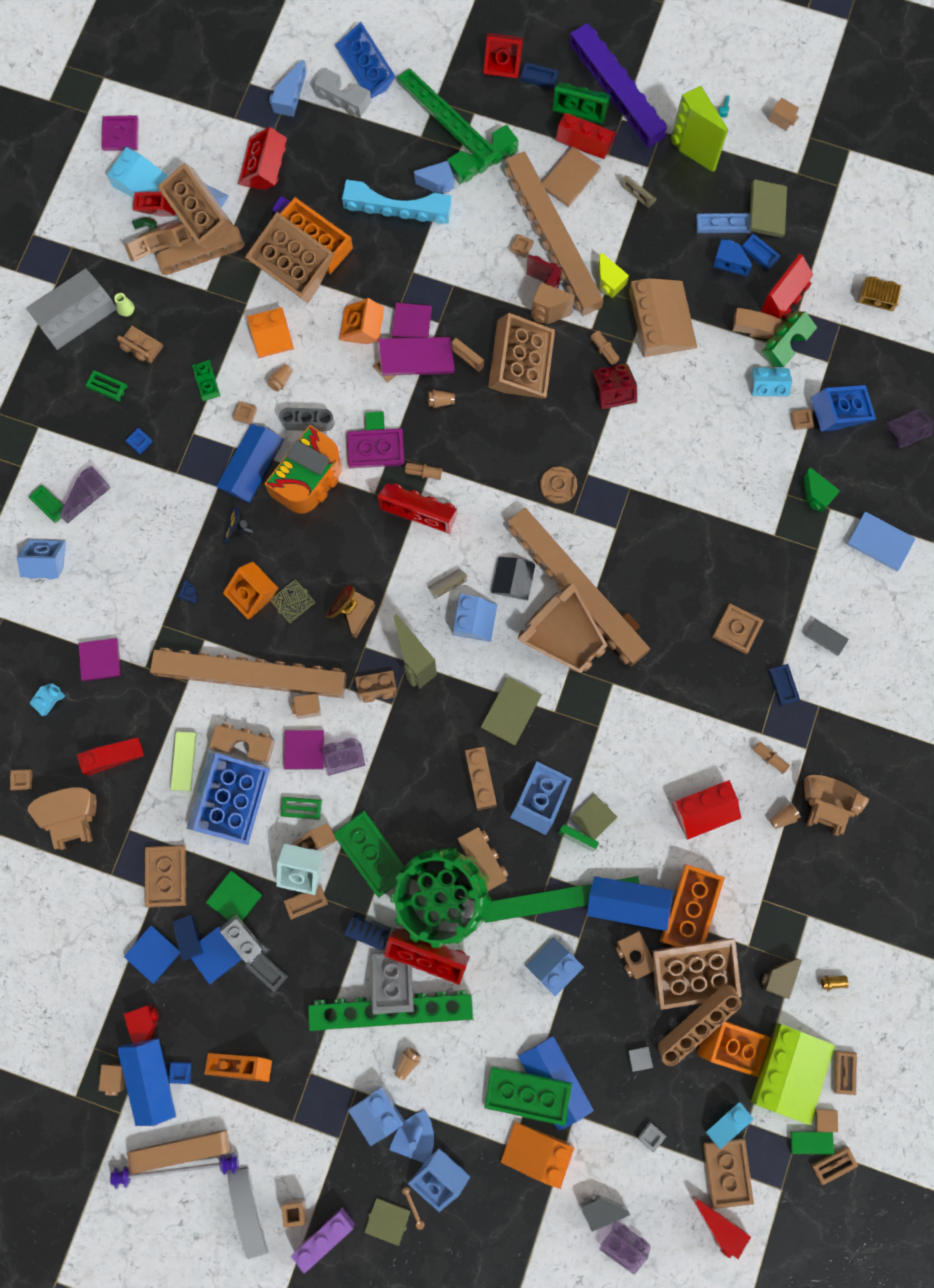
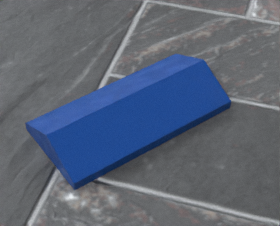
[335,21,396,99]
[216,424,284,503]
[587,876,674,931]
[518,1036,594,1131]
[118,1038,177,1126]

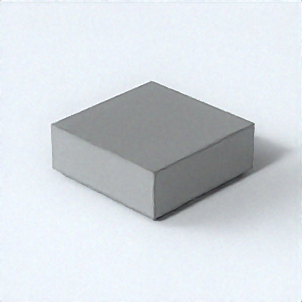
[628,1046,653,1072]
[637,1122,666,1153]

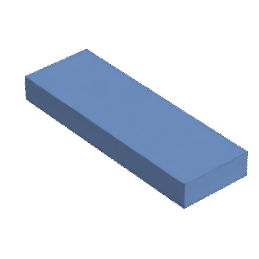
[696,213,750,233]

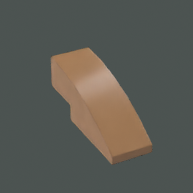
[733,308,785,339]

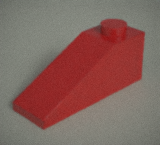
[77,738,144,776]
[692,1196,751,1259]

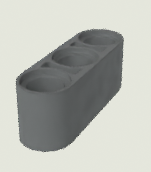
[279,408,335,431]

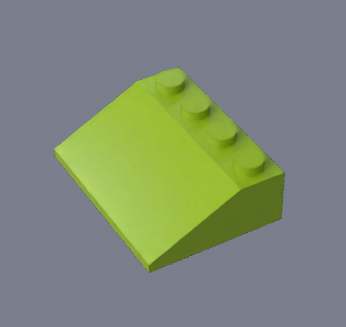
[671,86,728,172]
[751,1023,835,1125]

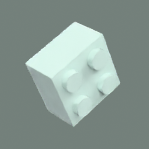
[277,844,323,895]

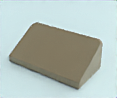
[622,175,656,208]
[428,569,467,599]

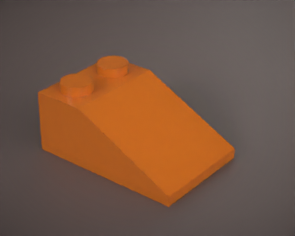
[697,1021,771,1077]
[501,1122,574,1189]

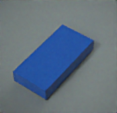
[741,234,781,271]

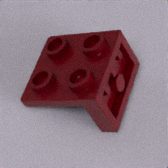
[526,254,562,289]
[593,364,638,409]

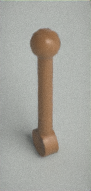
[402,1186,424,1230]

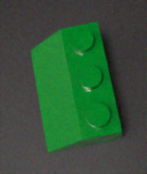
[553,82,610,124]

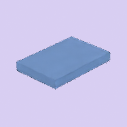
[847,512,916,571]

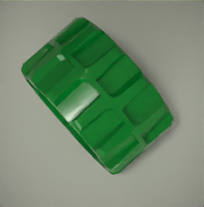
[390,847,492,948]

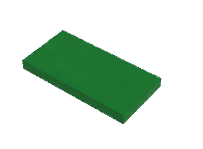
[333,811,405,898]
[484,1066,572,1126]

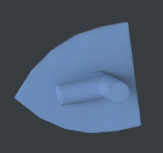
[389,1110,434,1163]

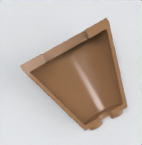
[517,583,607,673]

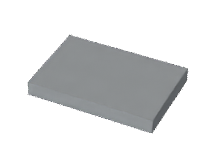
[371,952,414,1014]

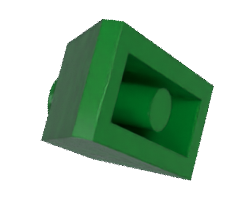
[804,467,840,513]

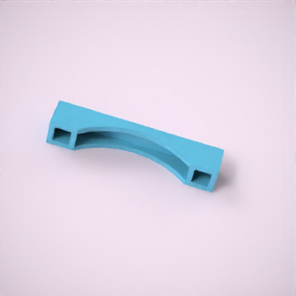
[342,180,452,224]

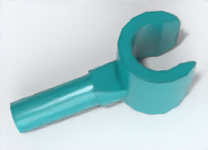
[718,95,730,118]

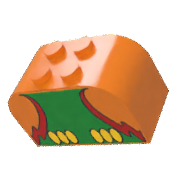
[265,425,342,513]

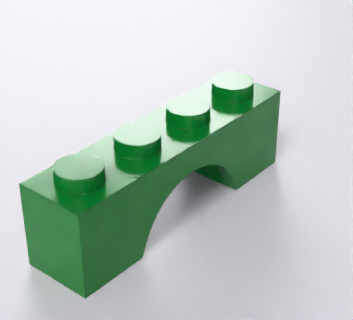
[447,124,518,185]

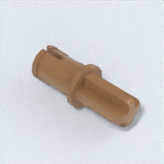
[591,331,619,364]
[405,463,443,480]
[753,742,790,774]

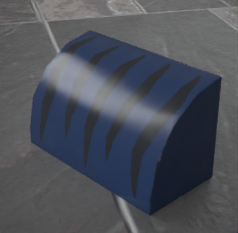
[344,913,392,950]

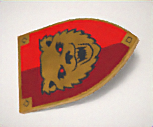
[324,585,358,618]

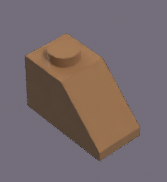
[345,592,375,638]
[291,823,337,851]

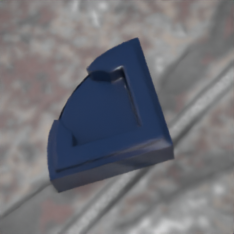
[178,580,198,604]

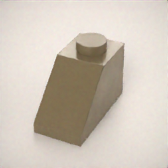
[761,958,802,999]

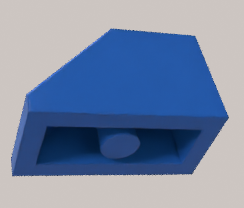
[713,239,752,276]

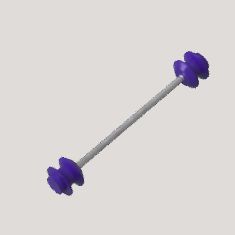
[110,1152,239,1189]

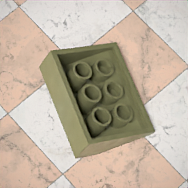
[394,614,437,689]

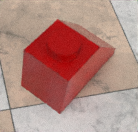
[133,192,176,216]
[124,1005,158,1043]

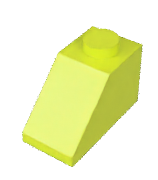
[598,253,629,298]

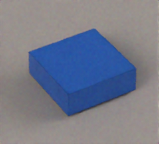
[125,428,153,454]
[169,1061,192,1084]

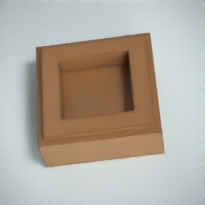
[510,234,534,258]
[233,402,257,425]
[791,408,814,430]
[10,769,32,791]
[815,1109,838,1132]

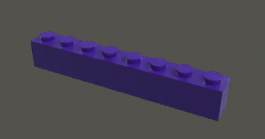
[569,23,667,148]

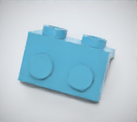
[751,367,792,396]

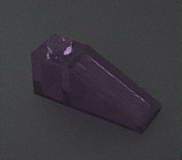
[60,466,111,524]

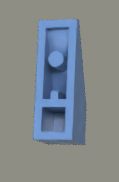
[270,60,307,117]

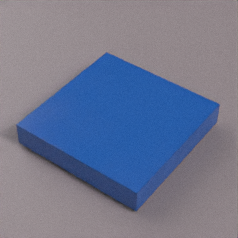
[124,925,180,983]
[191,927,243,984]

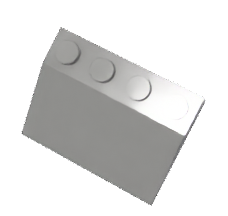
[26,268,116,350]

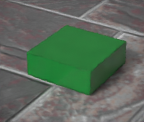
[365,411,385,430]

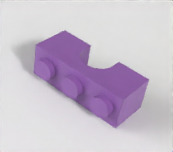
[291,1207,355,1274]

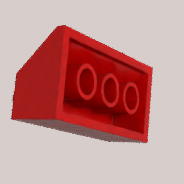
[378,483,458,534]
[384,928,470,985]

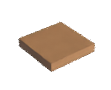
[712,603,764,654]

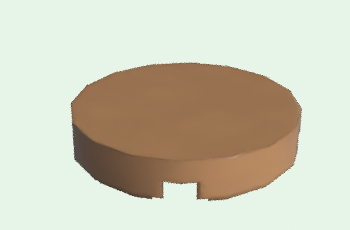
[540,467,577,504]

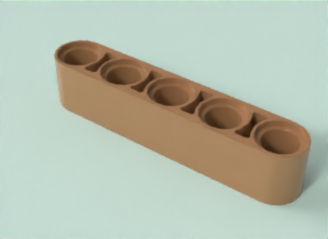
[155,226,244,275]
[658,985,741,1066]
[127,1130,230,1174]

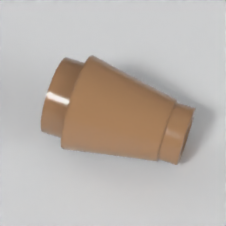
[267,364,293,392]
[427,390,455,408]
[769,804,801,829]
[394,1047,421,1080]

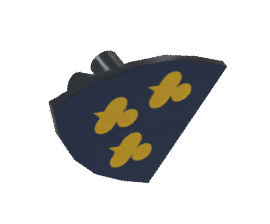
[223,507,253,545]

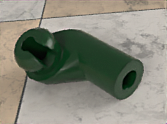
[132,217,158,231]

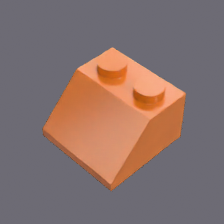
[339,298,385,344]
[247,307,294,358]
[223,562,278,619]

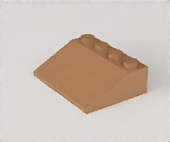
[246,212,334,304]
[629,278,697,357]
[488,313,555,399]
[653,938,741,1009]

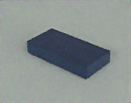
[520,62,558,89]
[769,664,800,706]
[173,915,203,961]

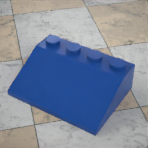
[186,753,270,845]

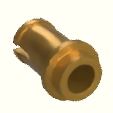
[821,975,849,991]

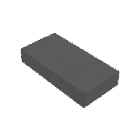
[287,441,330,476]
[805,619,849,656]
[245,951,288,992]

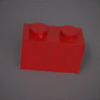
[483,33,523,78]

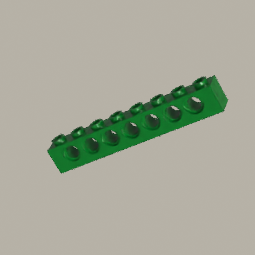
[309,990,473,1031]

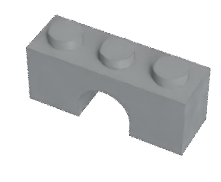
[314,68,371,118]

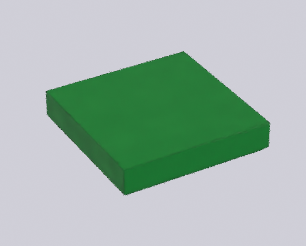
[558,824,599,852]
[206,870,263,921]

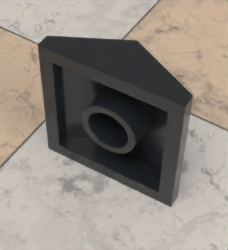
[491,557,536,601]

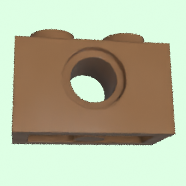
[615,931,654,980]

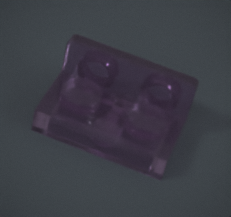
[888,408,933,448]
[320,738,366,776]
[599,1221,651,1275]

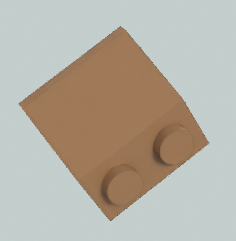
[531,283,575,324]

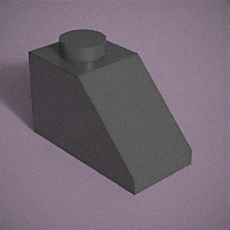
[580,1194,630,1232]

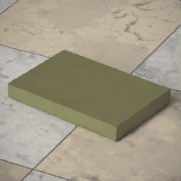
[749,179,787,238]
[481,677,542,746]

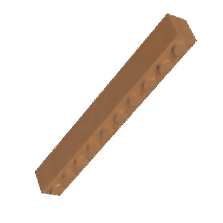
[504,151,603,316]
[508,507,650,667]
[150,648,347,699]

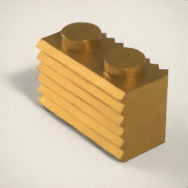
[858,276,902,312]

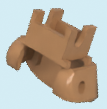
[804,775,869,836]
[27,788,97,850]

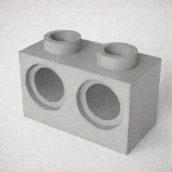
[220,914,262,963]

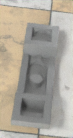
[228,1167,268,1259]

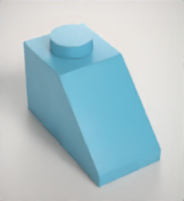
[706,1102,754,1149]

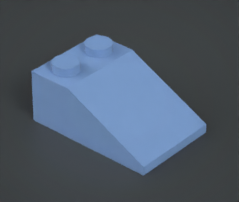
[510,762,572,835]

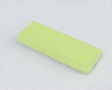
[171,732,197,791]

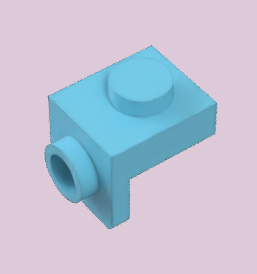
[30,683,65,716]

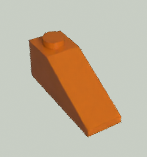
[204,1053,272,1082]

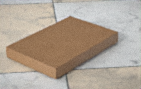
[542,147,601,207]
[145,845,186,908]
[703,1138,754,1209]

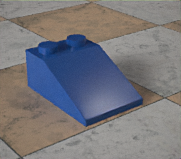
[811,385,876,432]

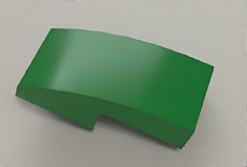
[192,360,221,401]

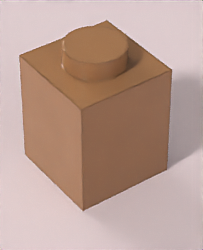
[769,97,799,131]
[291,694,321,719]
[99,1063,125,1096]
[281,1198,308,1228]

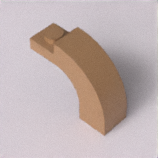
[124,223,192,262]

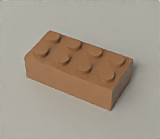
[157,163,234,249]

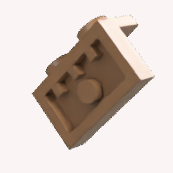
[117,326,163,364]
[355,671,397,703]

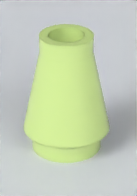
[115,293,134,316]

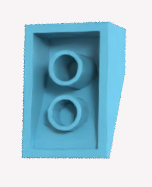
[107,147,169,198]

